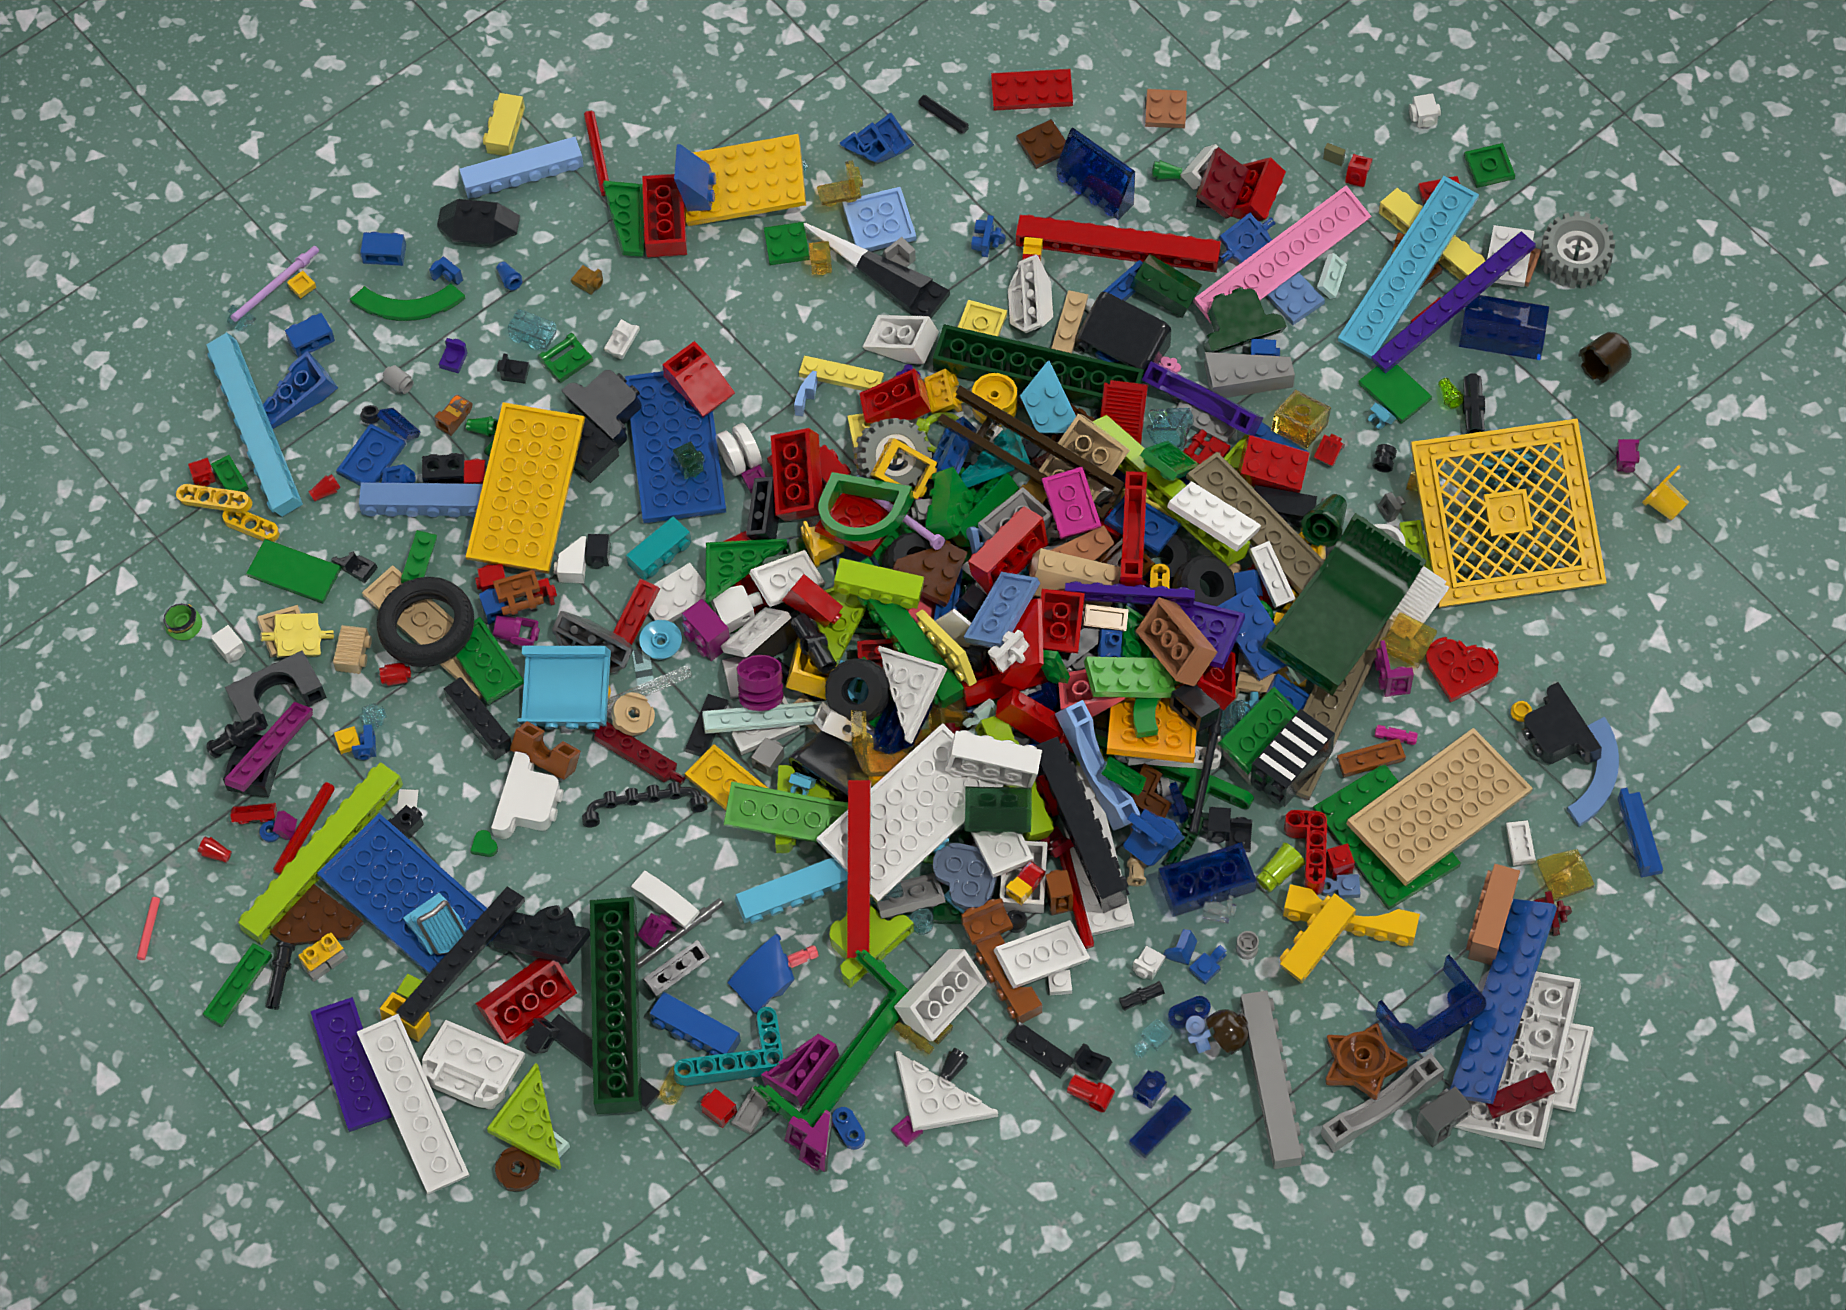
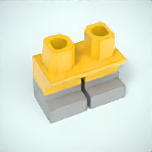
[298,933,348,982]

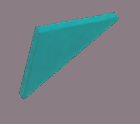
[961,429,1030,488]

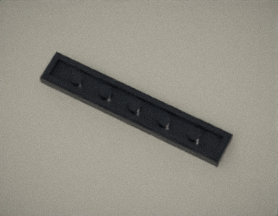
[551,1014,660,1110]

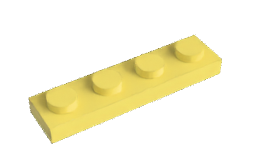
[799,355,884,391]

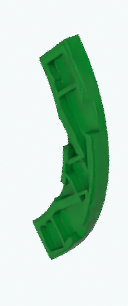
[350,283,466,321]
[1133,677,1182,738]

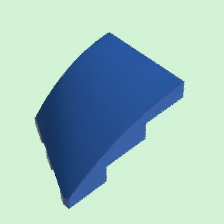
[840,113,914,163]
[727,934,795,1013]

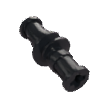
[207,712,267,758]

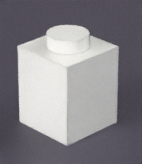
[211,625,246,664]

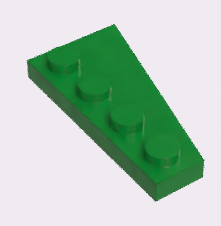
[603,181,644,257]
[1121,605,1153,658]

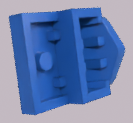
[1124,809,1185,866]

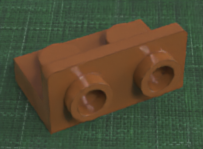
[961,898,1013,945]

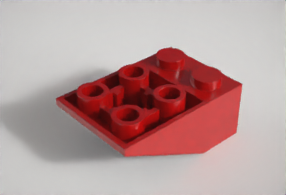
[662,341,735,417]

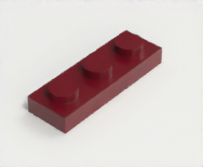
[1485,1071,1555,1119]

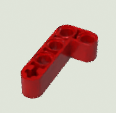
[1284,810,1327,895]

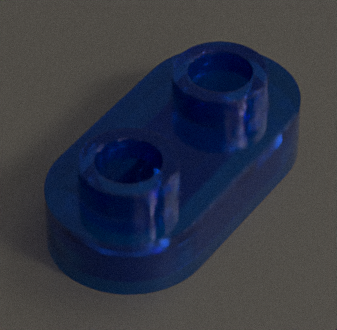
[1168,996,1211,1029]

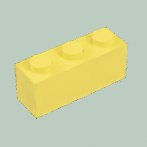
[483,93,525,156]

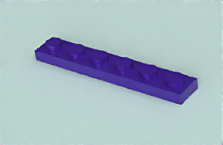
[1064,581,1195,607]

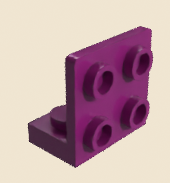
[1374,640,1414,697]

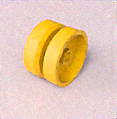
[972,373,1017,427]

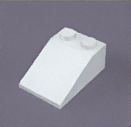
[863,315,939,364]

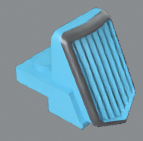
[403,893,467,955]

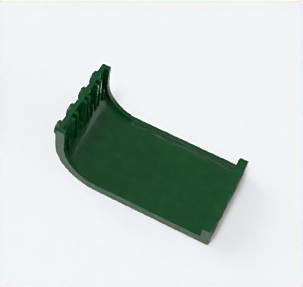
[1261,513,1427,696]

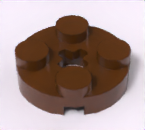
[495,1146,541,1192]

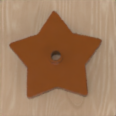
[1326,1023,1408,1100]

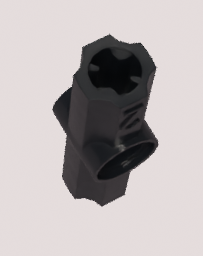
[1462,373,1485,434]
[791,613,837,674]

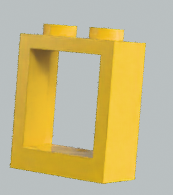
[870,438,937,500]

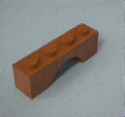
[974,934,1042,1023]

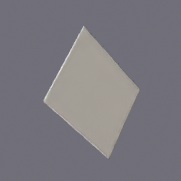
[397,789,419,811]

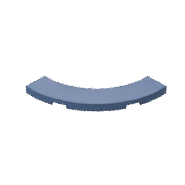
[1567,717,1619,827]

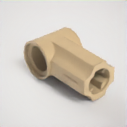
[1237,671,1276,699]

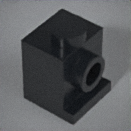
[388,805,424,839]
[524,1017,560,1054]

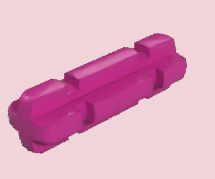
[1375,725,1418,745]

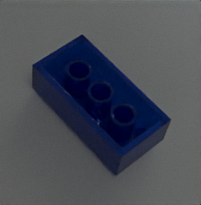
[1158,842,1257,917]

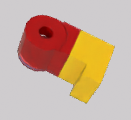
[1022,237,1043,261]
[1006,861,1046,906]

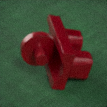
[1534,891,1572,936]

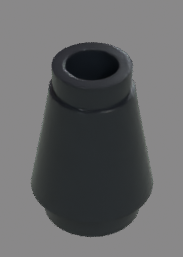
[939,1048,969,1082]

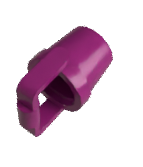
[493,616,540,646]

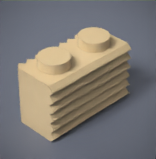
[333,625,372,674]

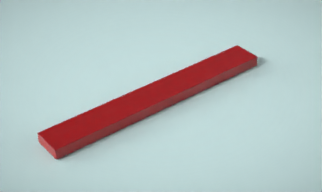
[847,780,871,958]

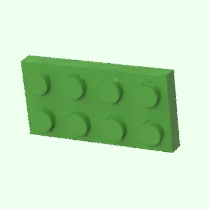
[1084,657,1175,698]

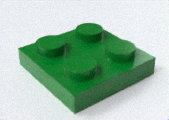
[764,222,810,266]

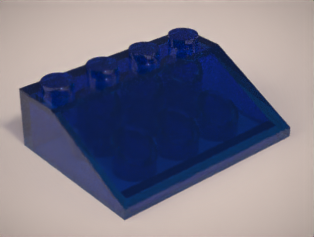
[1057,127,1135,220]
[1459,295,1549,360]

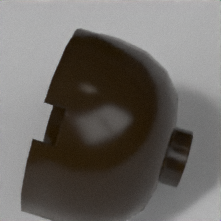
[1206,1009,1248,1055]

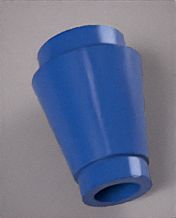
[496,262,522,290]

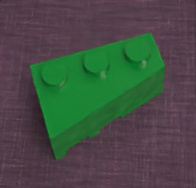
[925,467,975,540]

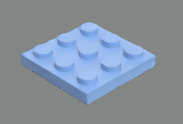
[842,187,917,251]

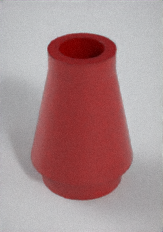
[308,474,341,502]
[198,836,232,863]

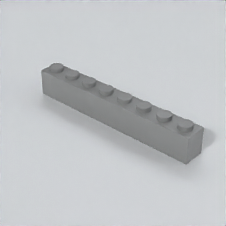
[1240,991,1305,1169]

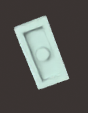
[1317,253,1347,299]

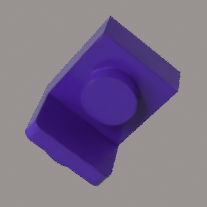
[439,338,468,374]

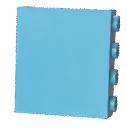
[517,646,611,730]

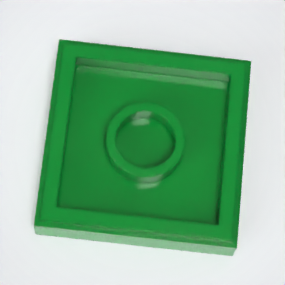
[1464,143,1516,188]

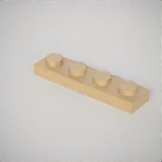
[1051,290,1088,353]

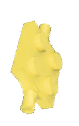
[260,613,334,658]

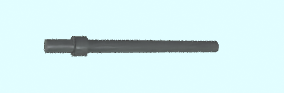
[638,898,724,970]

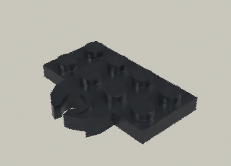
[492,905,590,964]

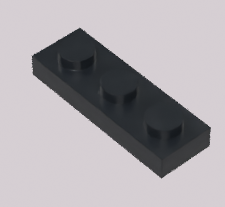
[685,694,729,757]
[1006,1022,1073,1079]

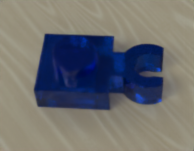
[1169,782,1188,823]

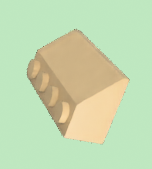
[1029,548,1121,608]

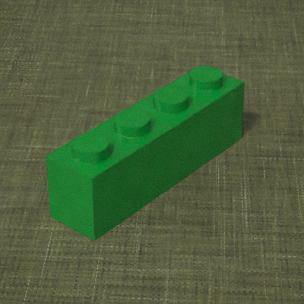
[952,473,1019,547]

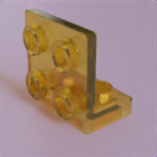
[1379,612,1437,668]

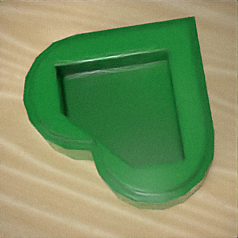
[471,830,498,857]

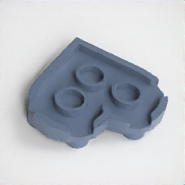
[933,843,997,910]

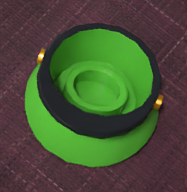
[163,603,202,640]

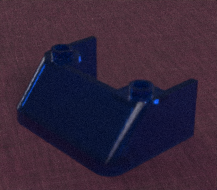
[1376,954,1486,1053]

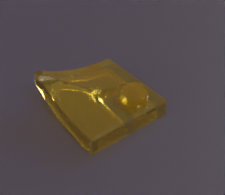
[1536,849,1595,901]

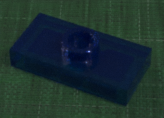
[377,408,421,440]

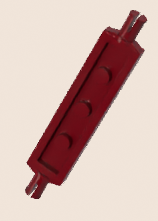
[589,722,686,785]

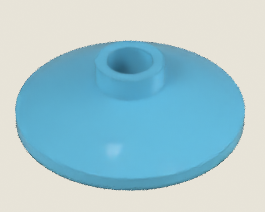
[639,620,682,659]

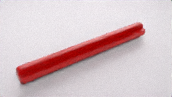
[584,110,609,196]
[273,782,335,875]
[1059,849,1094,949]

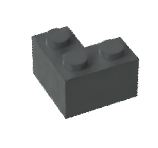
[1416,1086,1472,1148]

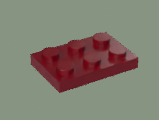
[1196,147,1249,219]

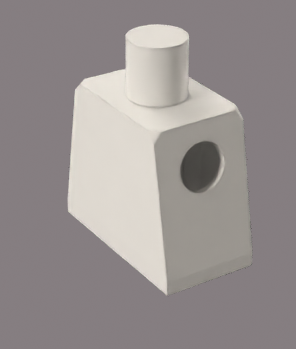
[710,585,763,633]
[813,701,866,742]

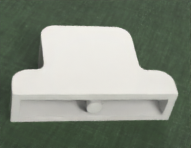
[491,751,564,839]

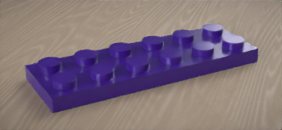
[310,997,392,1132]

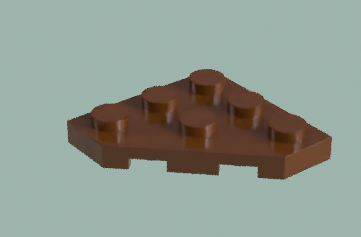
[892,543,967,607]
[270,884,364,946]

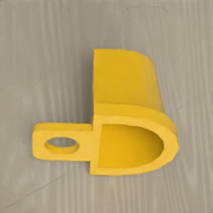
[1642,465,1689,520]
[801,521,844,568]

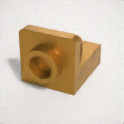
[571,265,603,295]

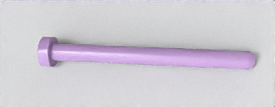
[872,498,945,550]

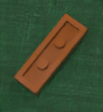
[1337,739,1406,777]

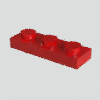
[613,579,661,645]

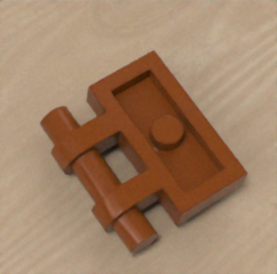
[493,569,544,616]

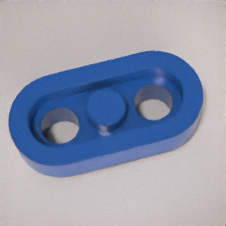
[832,1107,865,1150]

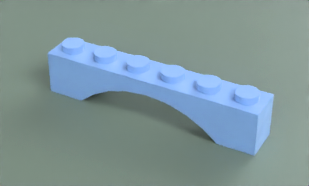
[1055,700,1141,831]

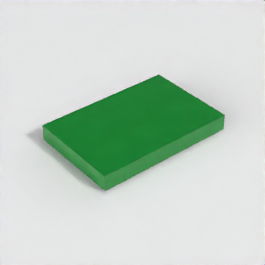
[1358,364,1432,424]

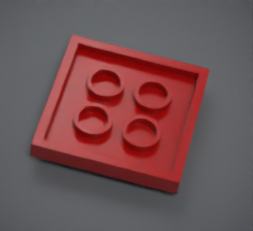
[815,493,890,557]

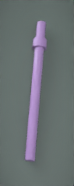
[231,246,319,322]

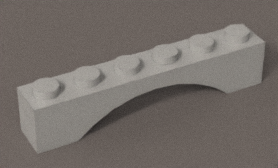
[1321,1053,1444,1153]

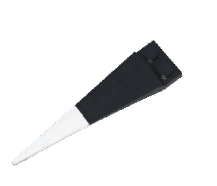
[804,223,950,319]

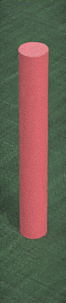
[137,897,160,960]

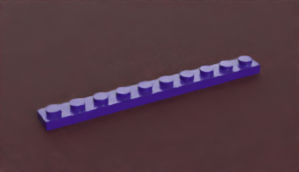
[1371,231,1536,373]

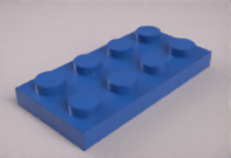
[1217,587,1287,681]

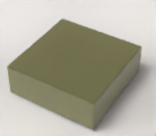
[1323,143,1346,167]

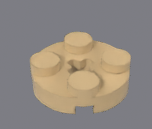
[611,692,655,736]

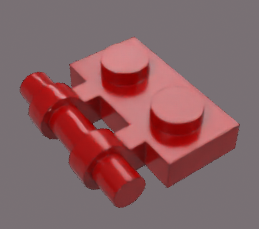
[1183,429,1231,464]

